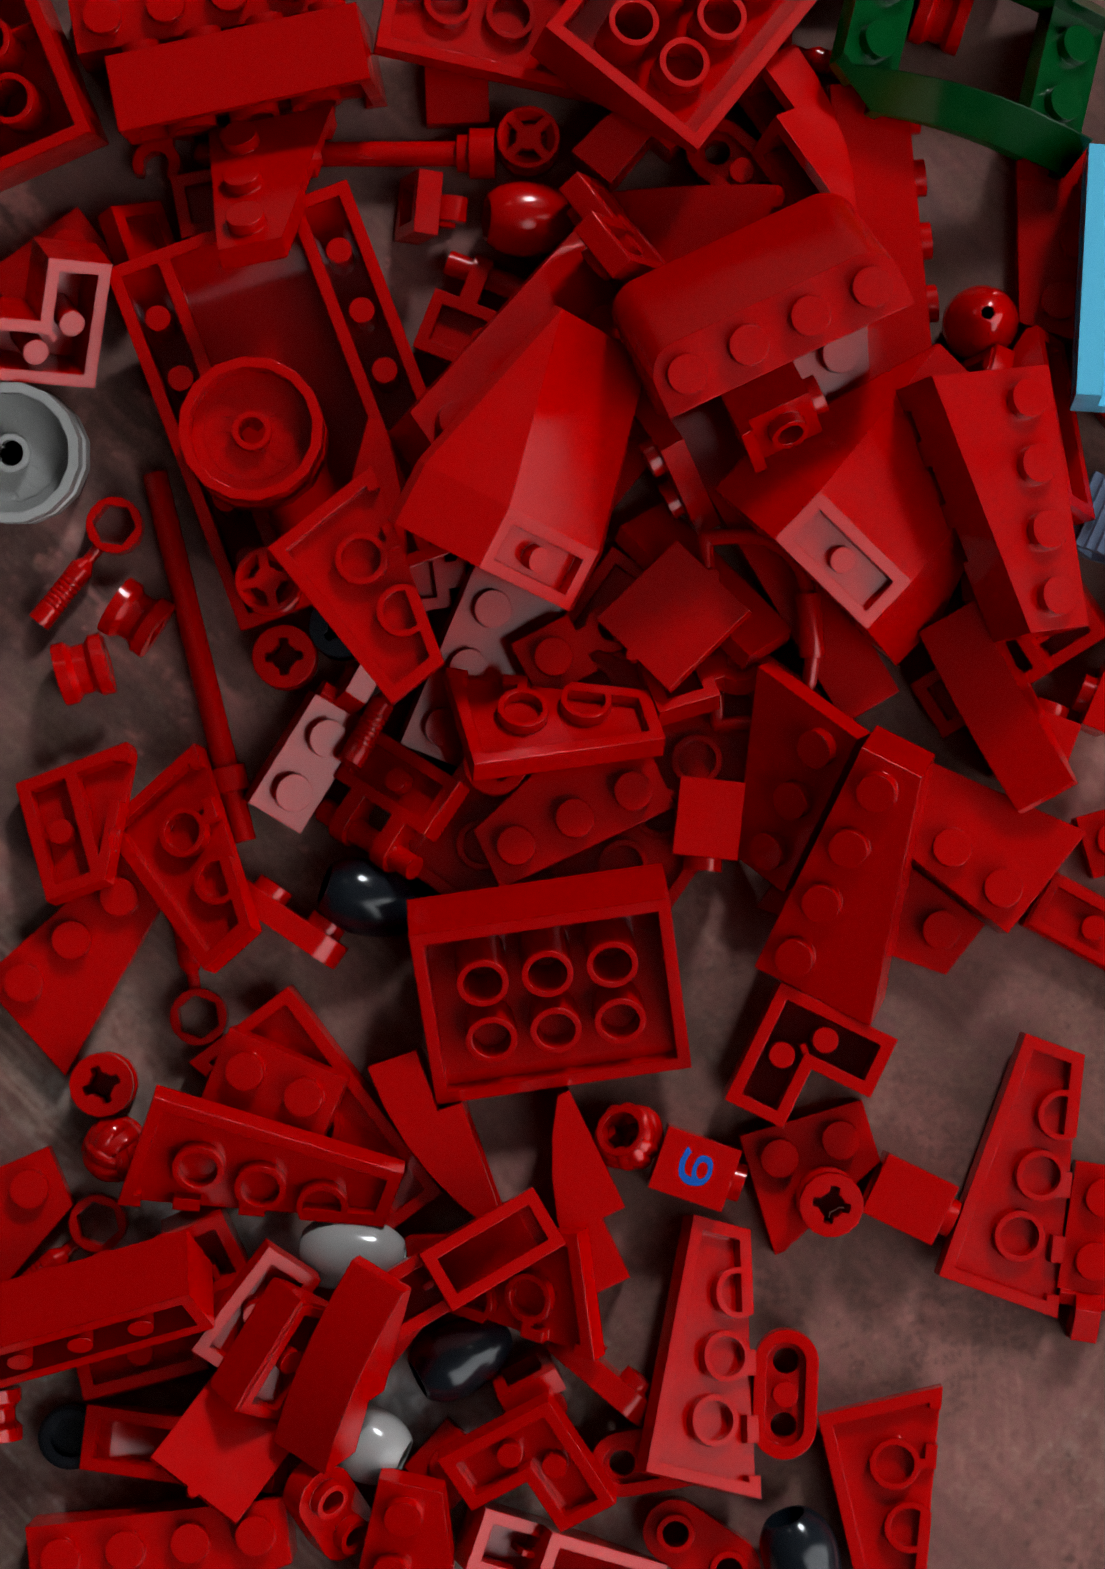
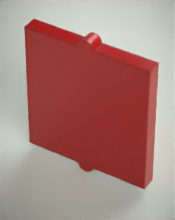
[596,540,752,693]
[149,1373,289,1525]

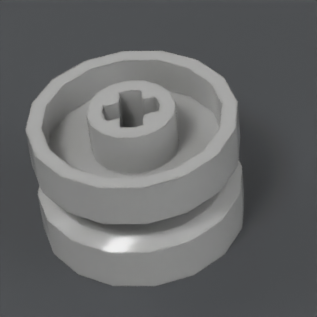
[0,382,90,524]

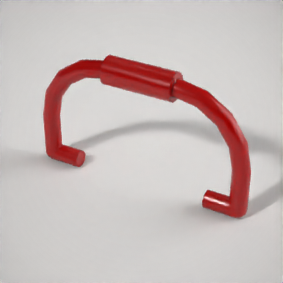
[697,527,825,732]

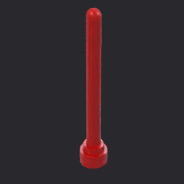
[193,128,497,179]

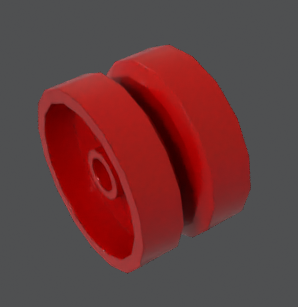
[178,356,329,512]

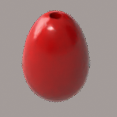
[482,181,576,258]
[942,285,1018,360]

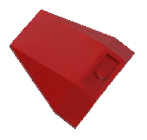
[387,305,642,611]
[713,343,968,666]

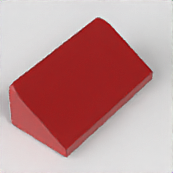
[210,1277,329,1421]

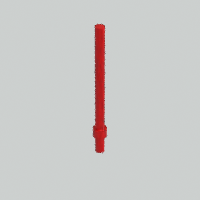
[142,470,256,844]

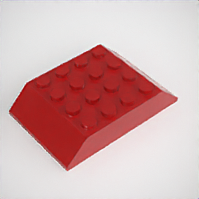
[110,179,450,632]

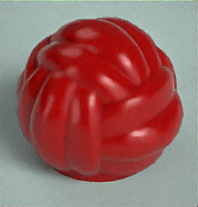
[594,1102,663,1171]
[81,1115,142,1183]

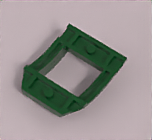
[828,0,1105,181]

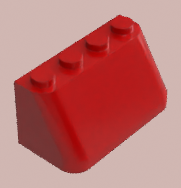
[612,193,915,419]

